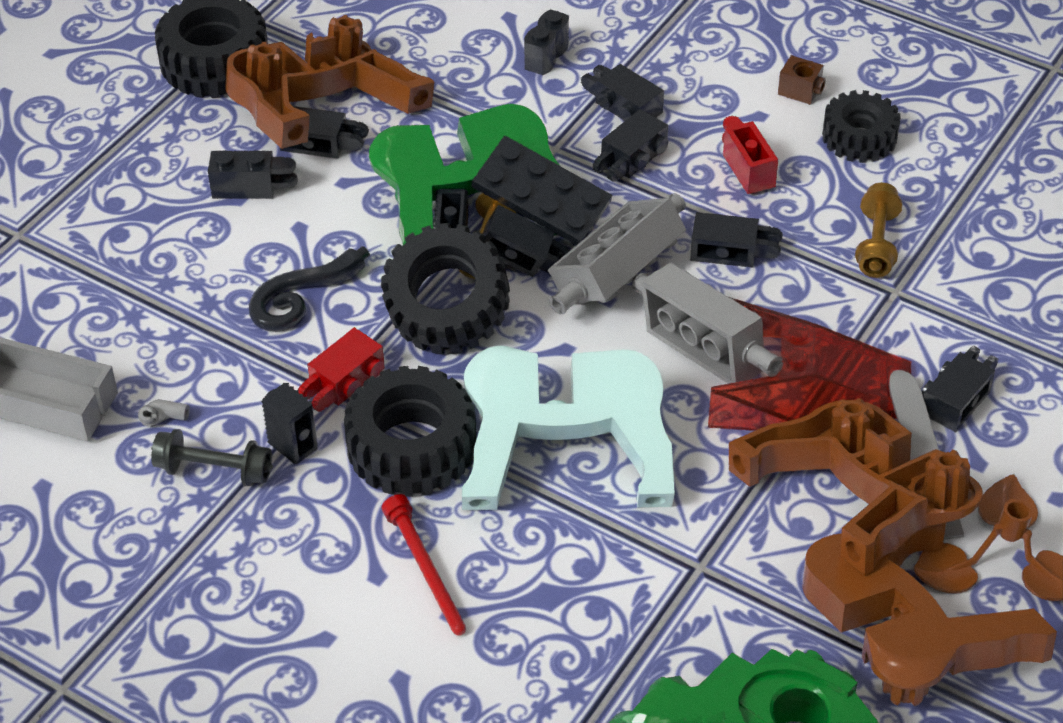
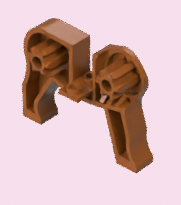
[226,15,435,149]
[729,398,983,575]
[802,523,1057,707]

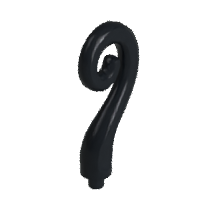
[249,246,370,332]

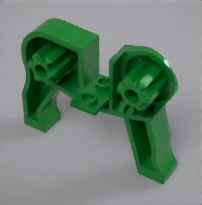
[369,104,560,245]

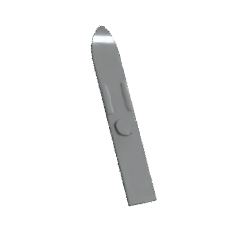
[889,370,964,539]

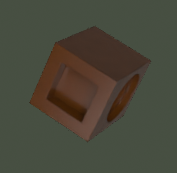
[778,55,826,105]

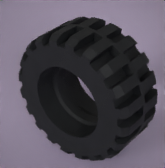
[155,0,268,98]
[381,223,510,354]
[344,366,477,497]

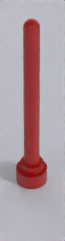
[381,494,466,636]

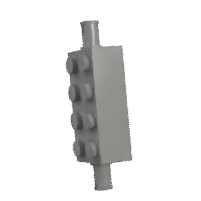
[548,193,686,314]
[632,262,783,389]

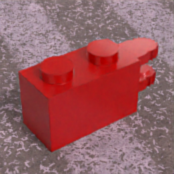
[722,116,778,194]
[298,327,385,412]

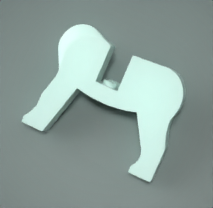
[462,346,675,510]

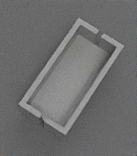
[0,337,118,441]

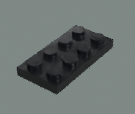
[472,135,612,245]

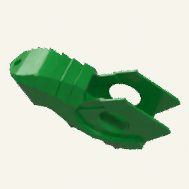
[608,649,879,723]

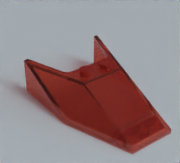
[708,296,911,431]

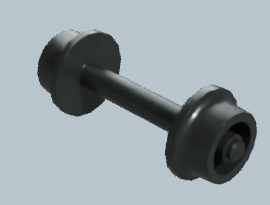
[151,429,273,487]

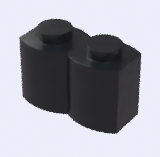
[524,9,569,75]

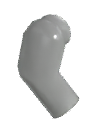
[138,399,190,426]

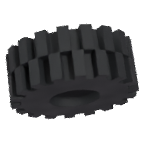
[822,90,901,163]

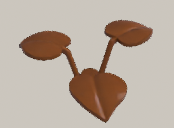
[913,474,1063,601]

